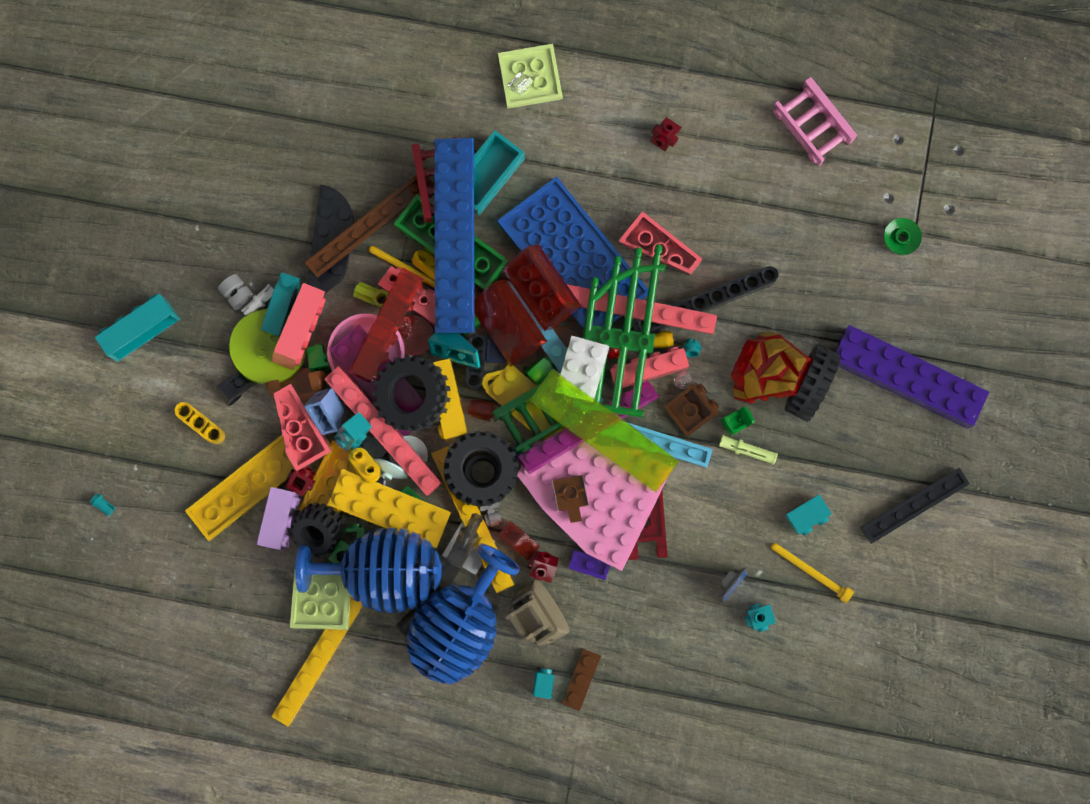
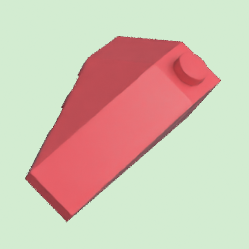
[274,384,333,471]

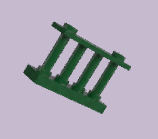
[491,374,583,454]

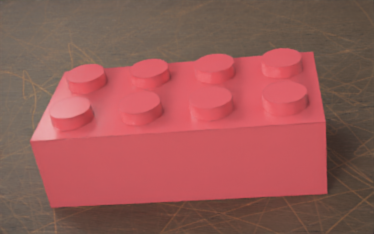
[272,283,326,370]

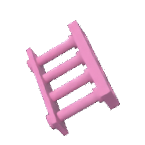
[773,77,857,167]

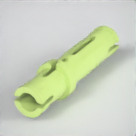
[719,435,778,465]

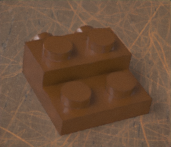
[664,382,720,437]

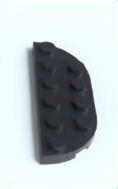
[307,184,354,294]

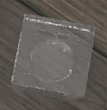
[507,72,533,95]

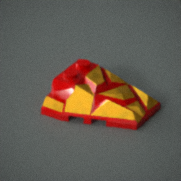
[731,331,812,404]

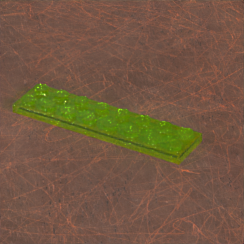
[529,369,679,492]

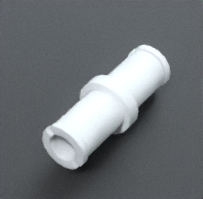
[241,284,274,316]

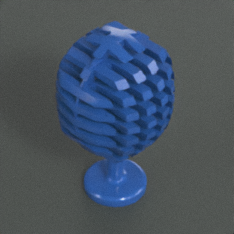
[295,527,442,613]
[407,543,520,684]

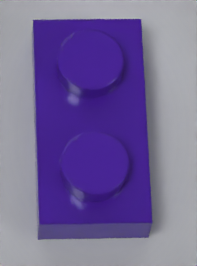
[568,550,610,580]

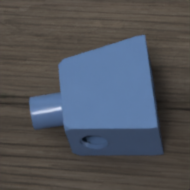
[304,388,344,435]

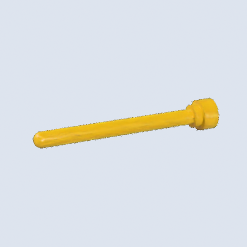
[369,246,435,291]
[771,543,854,604]

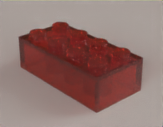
[502,244,581,331]
[474,279,548,367]

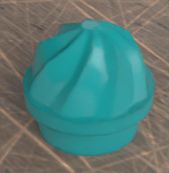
[682,338,702,357]

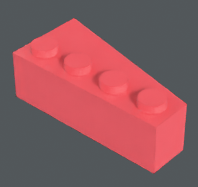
[619,211,702,276]

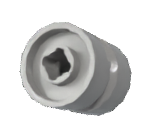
[218,274,254,310]

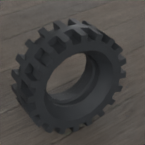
[784,345,841,422]
[372,356,451,431]
[444,431,518,507]

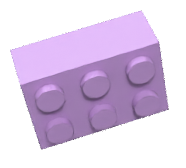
[257,487,301,551]

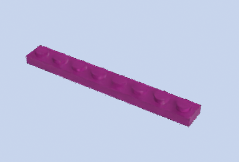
[518,380,658,474]

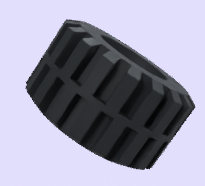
[290,502,345,556]

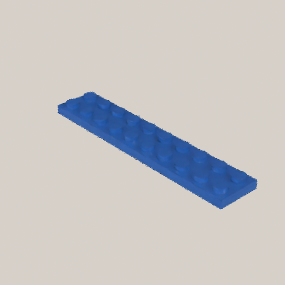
[434,138,475,333]

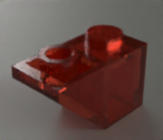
[498,521,540,561]

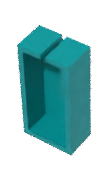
[474,130,525,216]
[95,294,181,362]

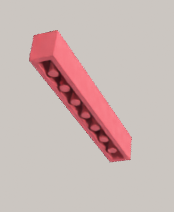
[325,366,444,496]

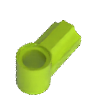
[353,282,393,311]

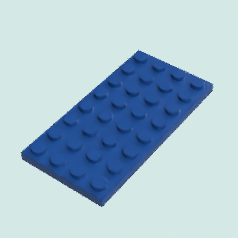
[497,176,648,331]

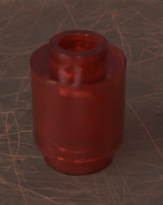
[468,399,497,422]

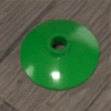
[884,218,922,255]

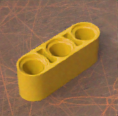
[174,402,225,445]

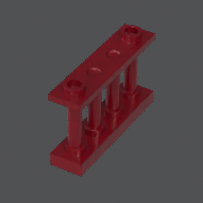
[412,137,457,223]

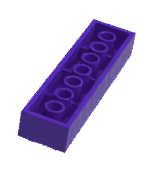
[834,325,989,429]

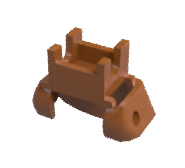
[265,368,328,405]

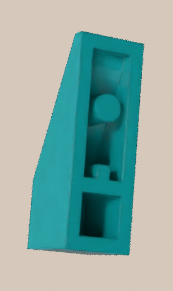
[261,272,300,337]
[428,333,480,368]

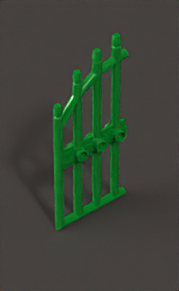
[572,244,666,418]

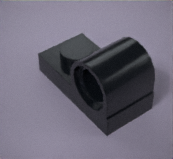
[216,371,257,406]

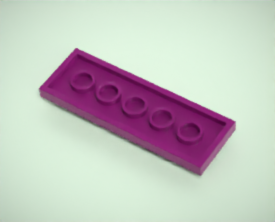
[330,325,424,436]

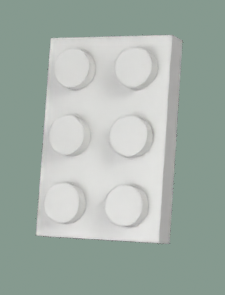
[555,336,609,402]

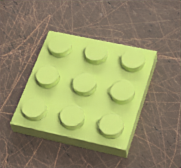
[498,44,563,109]
[290,571,351,630]

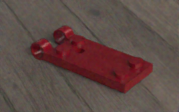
[628,490,668,560]

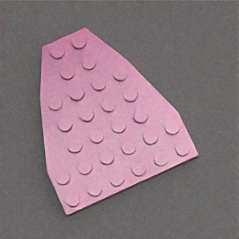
[517,441,673,571]

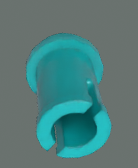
[90,493,116,517]

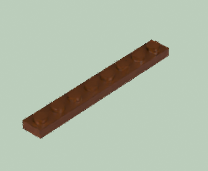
[305,175,434,278]

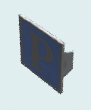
[721,567,748,603]

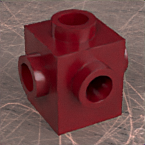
[650,117,682,152]
[286,466,316,496]
[527,551,559,583]

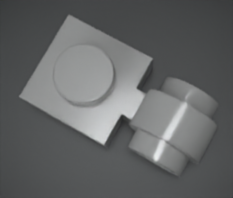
[480,502,502,527]

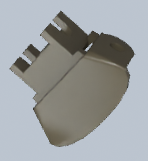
[506,579,570,646]

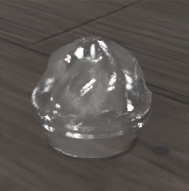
[675,370,694,389]

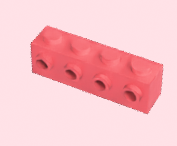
[378,266,435,326]
[609,347,689,388]

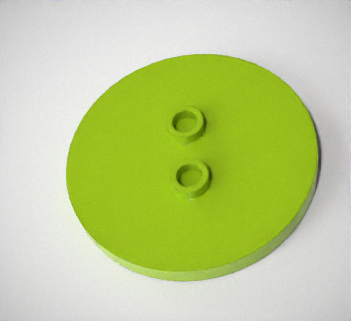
[229,309,307,384]

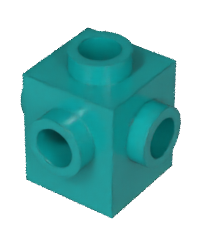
[744,603,776,633]

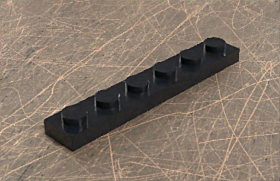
[860,468,970,544]

